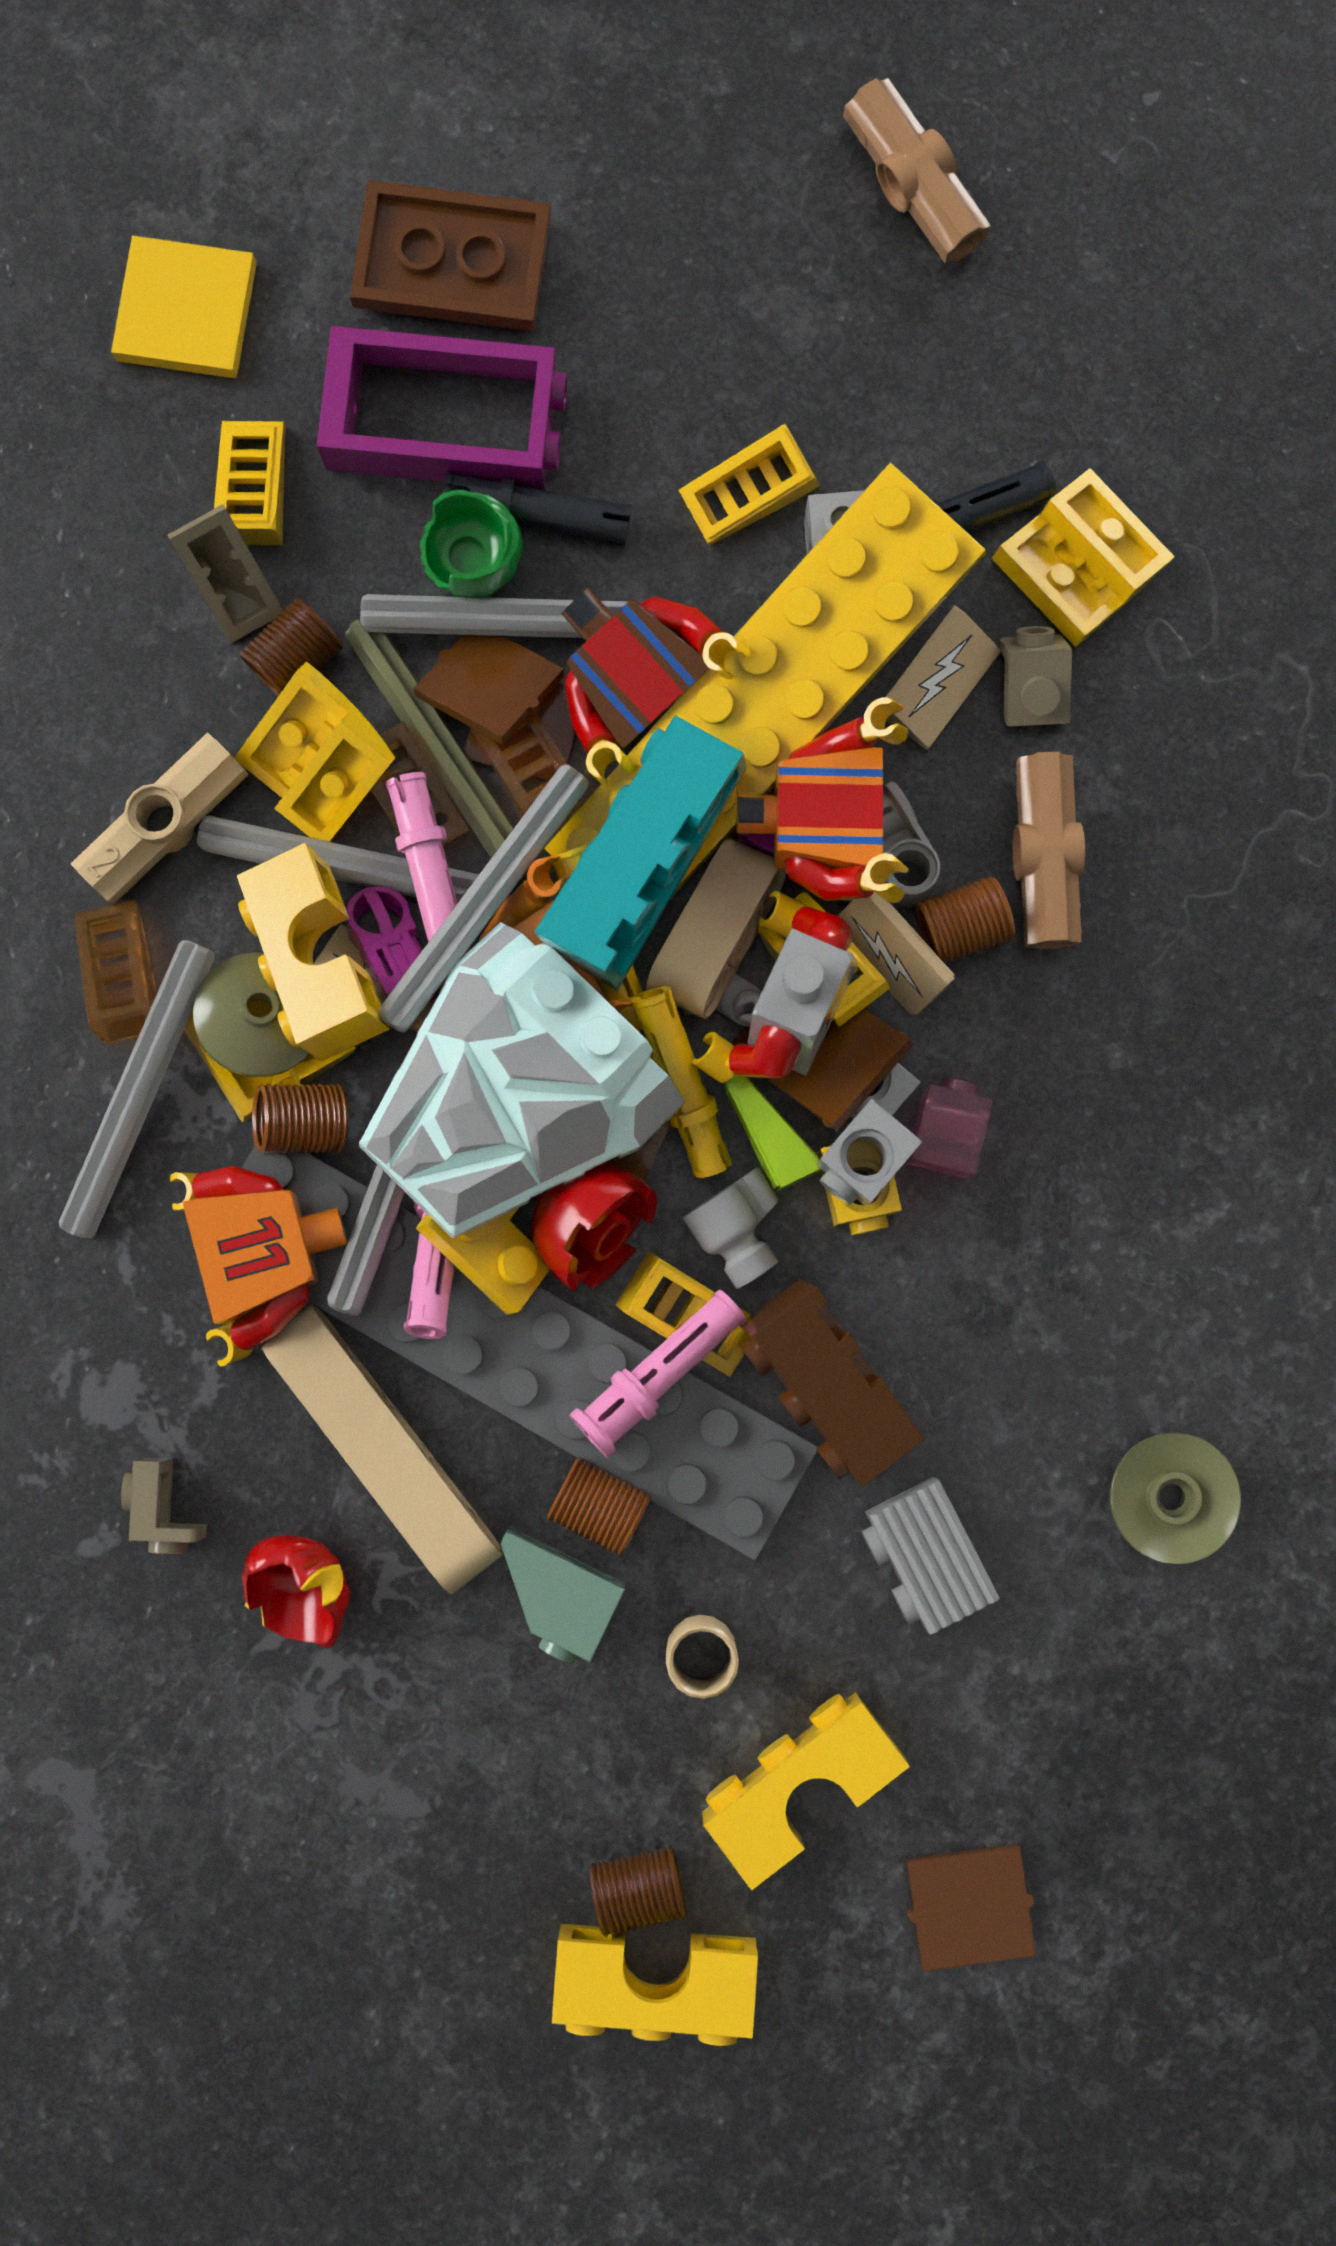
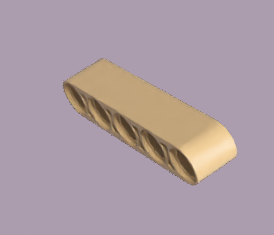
[260,1303,504,1595]

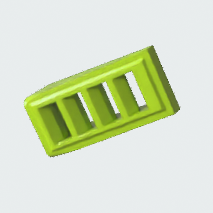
[721,1074,821,1192]

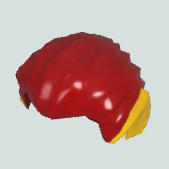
[242,1535,351,1648]

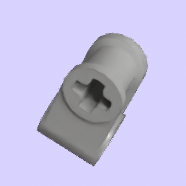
[883,781,940,909]

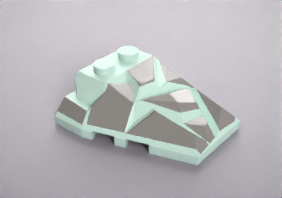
[359,922,685,1239]

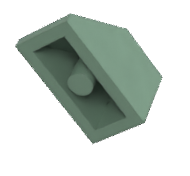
[500,1526,626,1664]

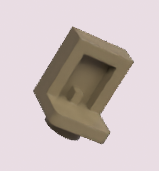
[1000,626,1072,727]
[121,1458,207,1554]

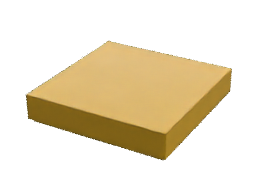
[111,235,257,379]

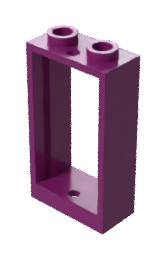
[317,326,568,490]

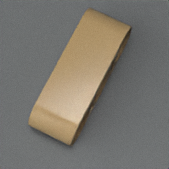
[646,838,787,1019]

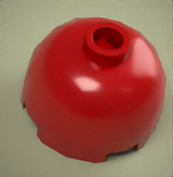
[531,1162,658,1291]

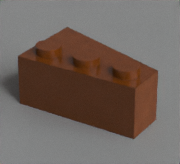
[739,1278,925,1487]

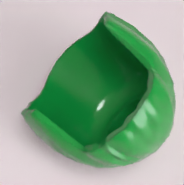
[420,490,523,598]

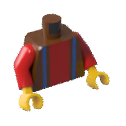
[561,588,750,787]

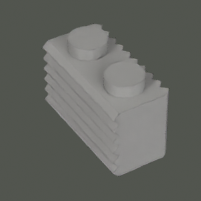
[861,1477,1000,1634]

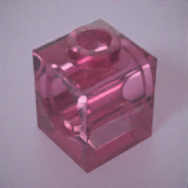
[906,1078,993,1179]

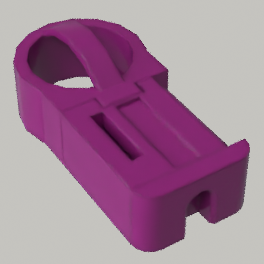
[346,886,440,1002]

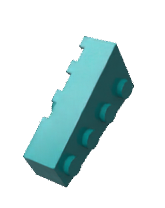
[534,715,746,991]

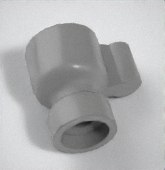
[682,1167,779,1289]

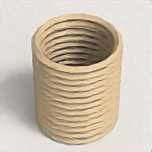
[666,1615,739,1699]

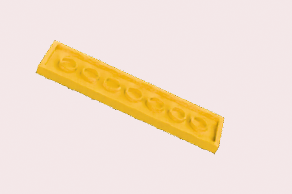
[544,462,986,900]

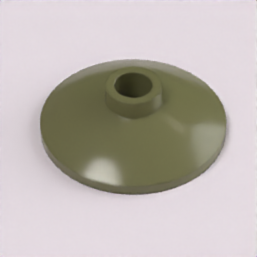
[193,952,310,1077]
[1110,1433,1241,1564]

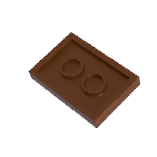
[350,180,552,332]

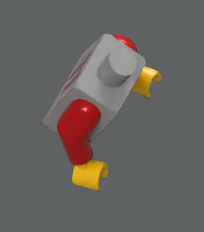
[692,891,857,1083]

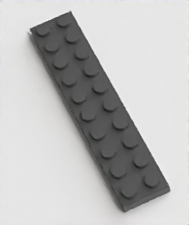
[242,1146,817,1561]

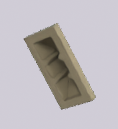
[168,504,283,643]

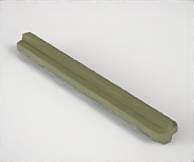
[345,619,536,882]

